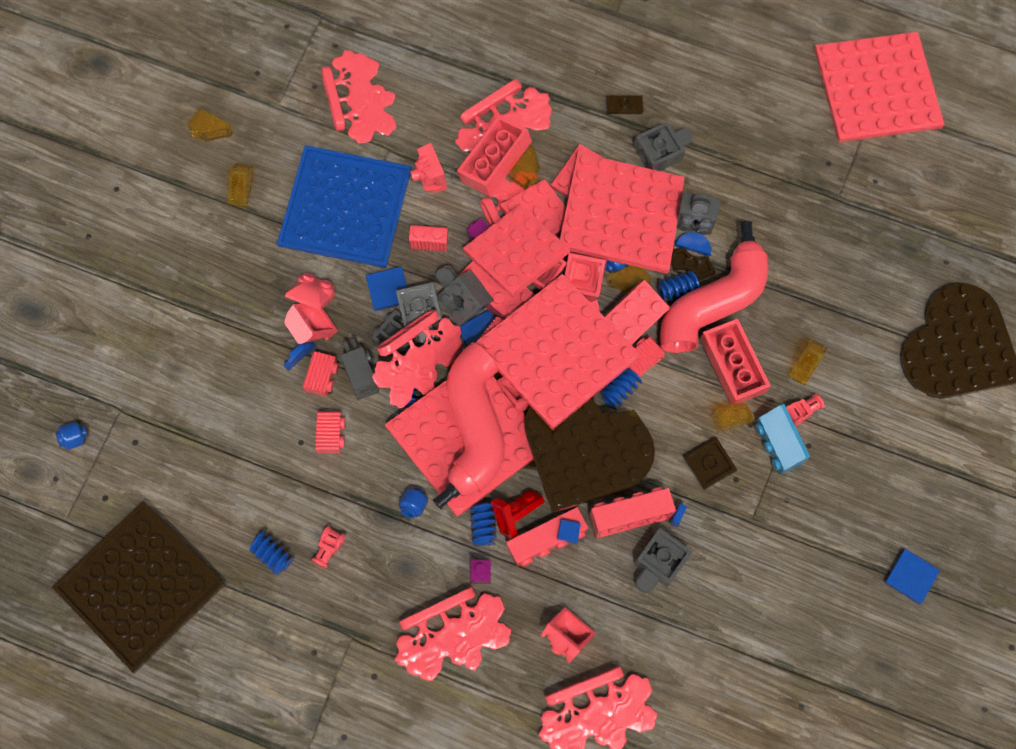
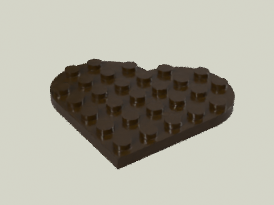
[901,283,1016,399]
[525,398,655,513]

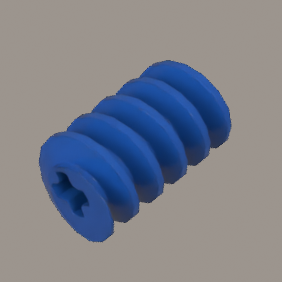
[658,270,700,302]
[601,368,642,411]
[470,503,497,546]
[250,530,294,575]

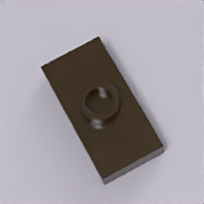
[607,95,643,114]

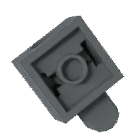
[634,121,692,171]
[676,192,720,235]
[436,265,494,327]
[396,282,442,343]
[340,337,379,401]
[634,528,693,593]

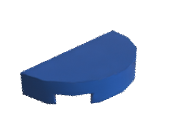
[675,232,712,257]
[284,341,316,371]

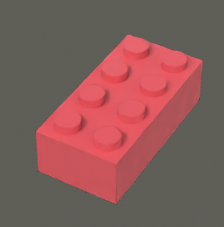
[457,115,532,197]
[458,261,535,320]
[604,280,670,345]
[700,319,771,406]
[589,487,676,539]

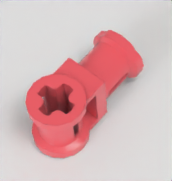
[786,393,825,426]
[311,526,346,569]

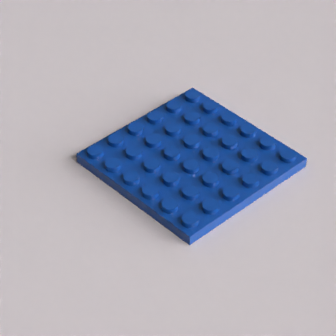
[277,145,412,268]

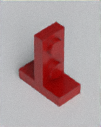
[491,490,544,540]

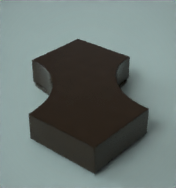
[670,247,716,281]

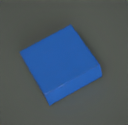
[670,503,687,528]
[557,520,581,544]

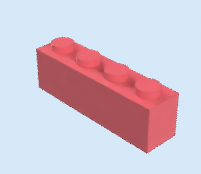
[506,507,588,567]

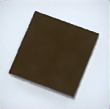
[683,437,737,490]

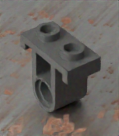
[371,310,410,353]

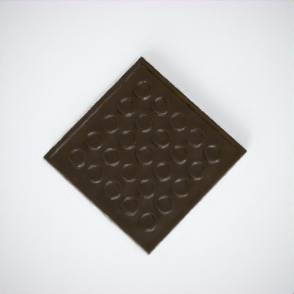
[52,501,226,674]

